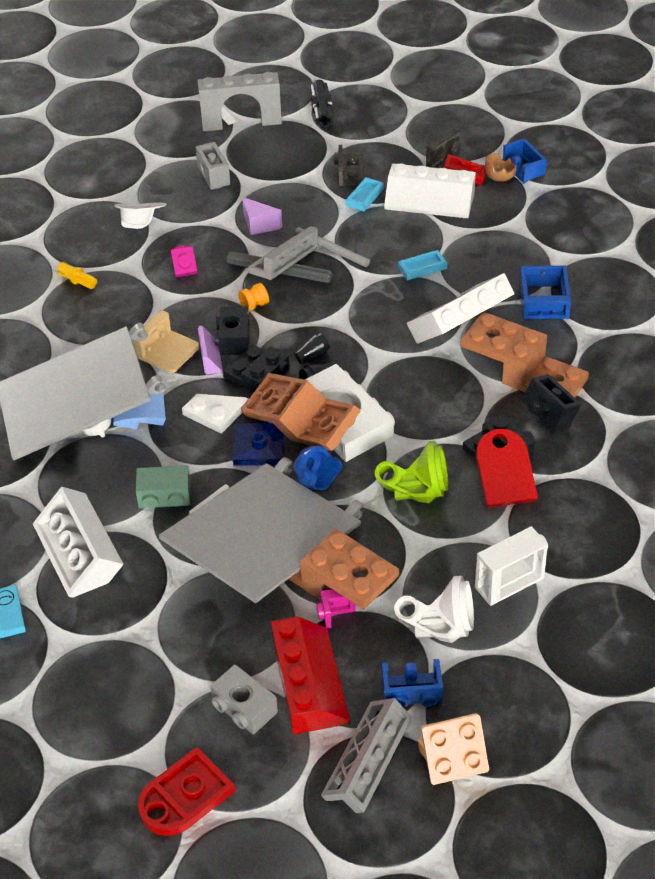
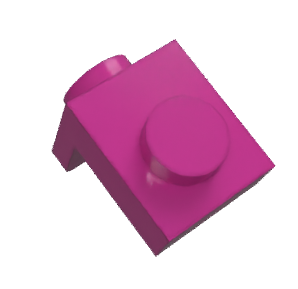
[171,245,197,277]
[316,589,355,628]

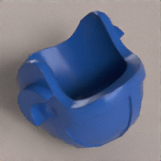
[294,446,342,490]

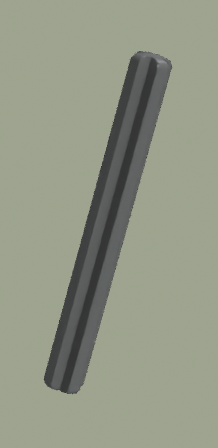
[227,251,332,283]

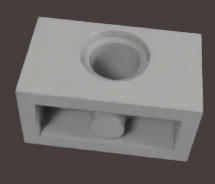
[195,142,230,190]
[210,664,278,735]

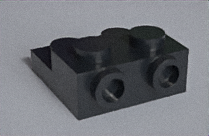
[223,344,290,393]
[463,413,535,460]

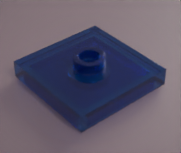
[233,423,284,466]

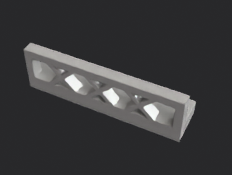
[248,226,318,280]
[321,698,412,813]

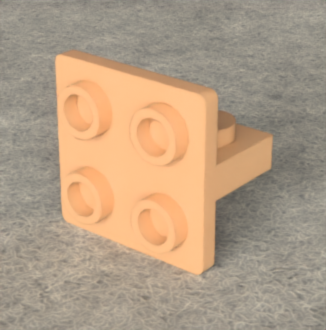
[417,713,489,785]

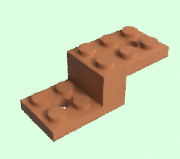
[461,312,589,398]
[241,373,361,451]
[289,529,399,610]

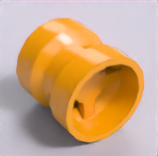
[238,283,269,311]

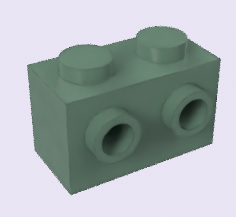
[136,465,191,508]

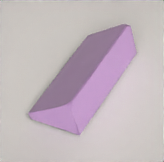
[198,326,223,375]

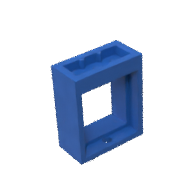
[519,265,571,319]

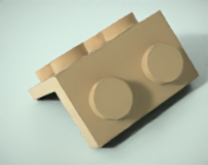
[133,310,199,373]

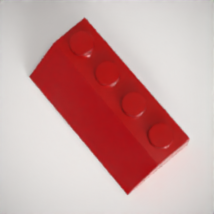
[271,616,350,735]

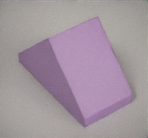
[243,198,282,235]

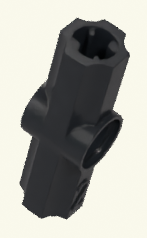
[311,80,333,128]

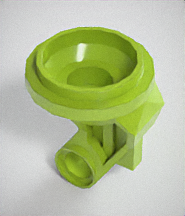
[375,441,448,504]

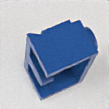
[502,138,547,184]
[382,659,443,708]

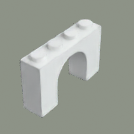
[407,273,514,344]
[305,364,395,462]

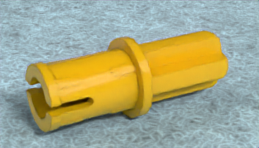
[57,262,97,289]

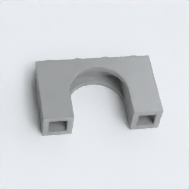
[198,72,282,131]

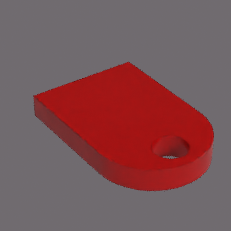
[476,429,538,508]
[138,747,236,836]

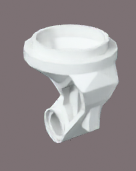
[394,576,474,643]

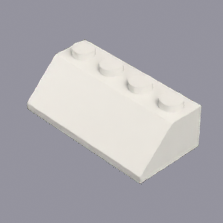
[384,164,476,218]
[33,486,123,597]

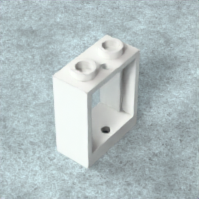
[475,526,548,606]

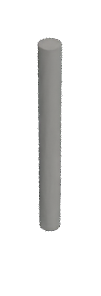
[295,227,370,267]

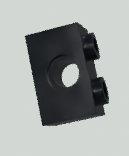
[215,306,250,355]
[521,374,581,431]

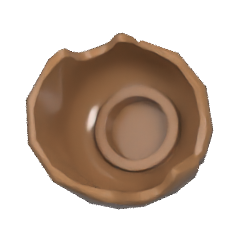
[485,153,516,182]

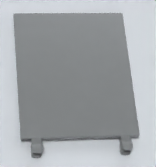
[0,323,166,460]
[159,457,364,603]

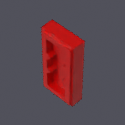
[443,154,485,185]

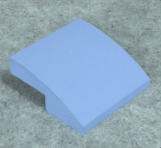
[112,393,166,429]

